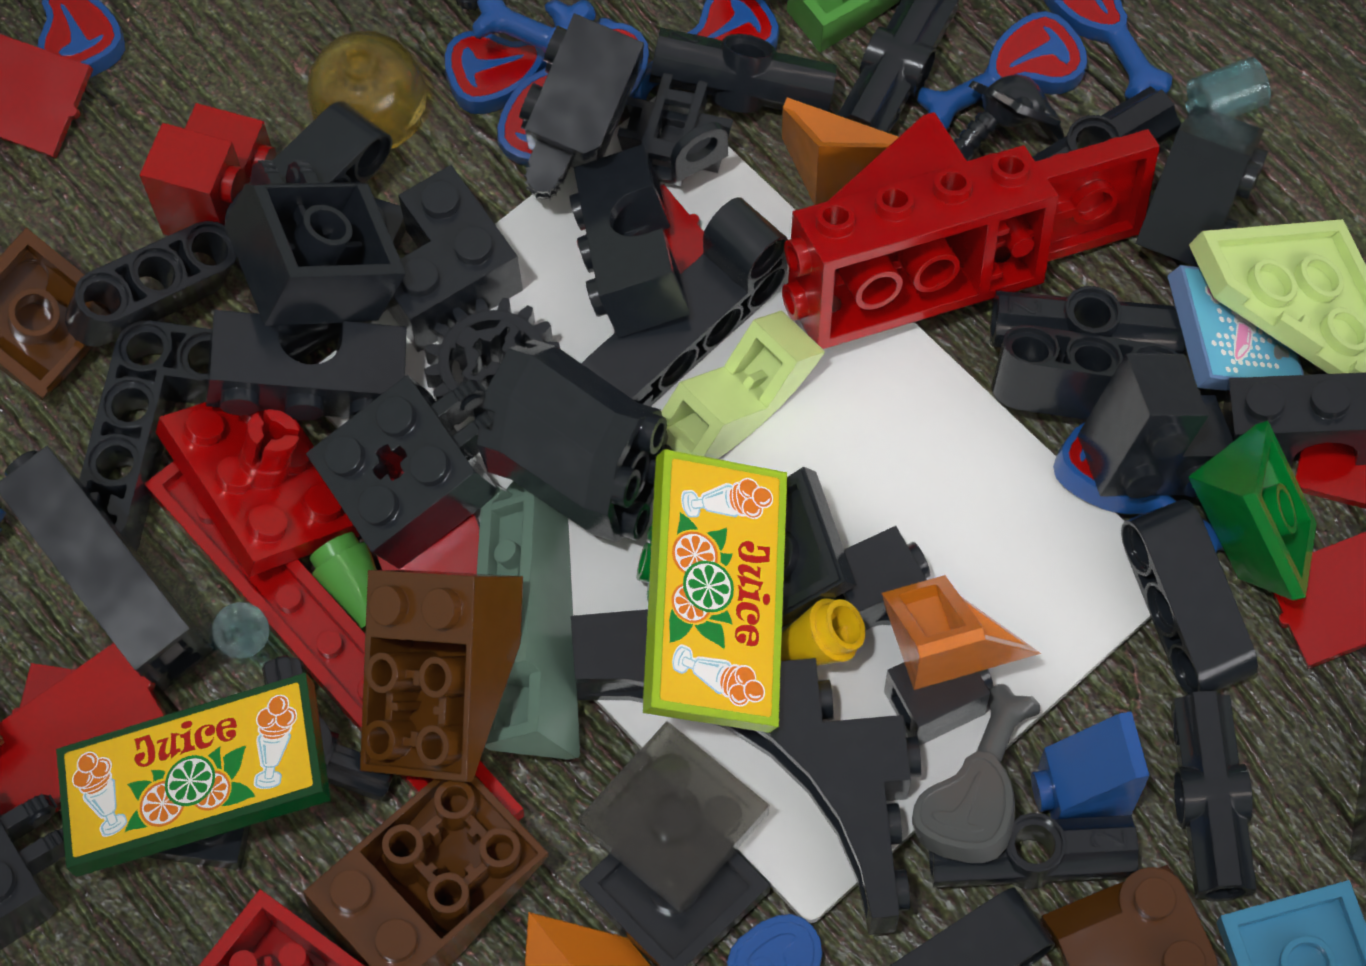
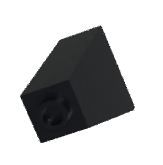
[0,445,216,691]

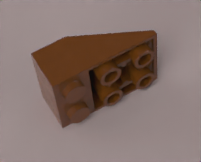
[360,570,523,782]
[303,776,549,966]

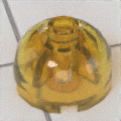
[307,31,428,149]

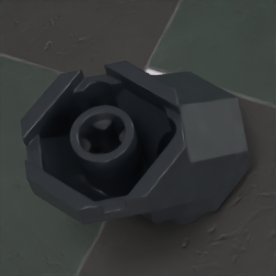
[477,339,668,542]

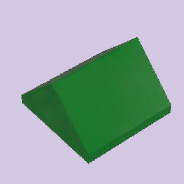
[1188,421,1317,600]

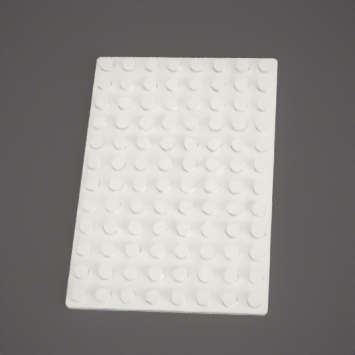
[319,97,1151,923]

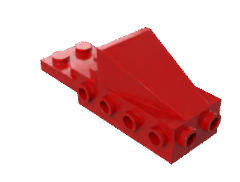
[782,112,1160,349]

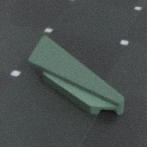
[477,481,580,759]

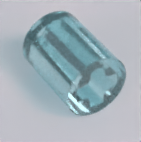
[1185,57,1271,118]
[209,602,269,661]

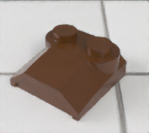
[0,227,111,400]
[1040,865,1218,966]

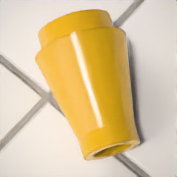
[781,598,865,666]

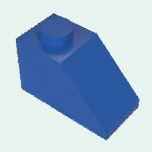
[1031,711,1149,819]

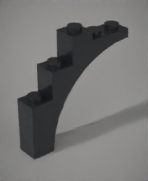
[571,609,921,935]

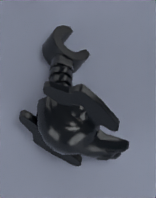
[954,74,1064,161]

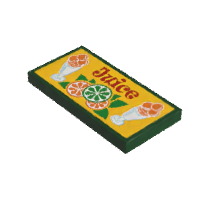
[56,673,331,877]

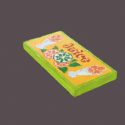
[643,449,787,733]

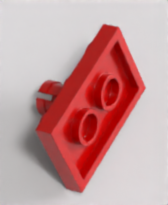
[156,402,360,577]

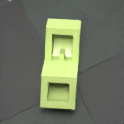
[661,310,825,459]

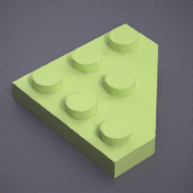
[1189,219,1366,374]

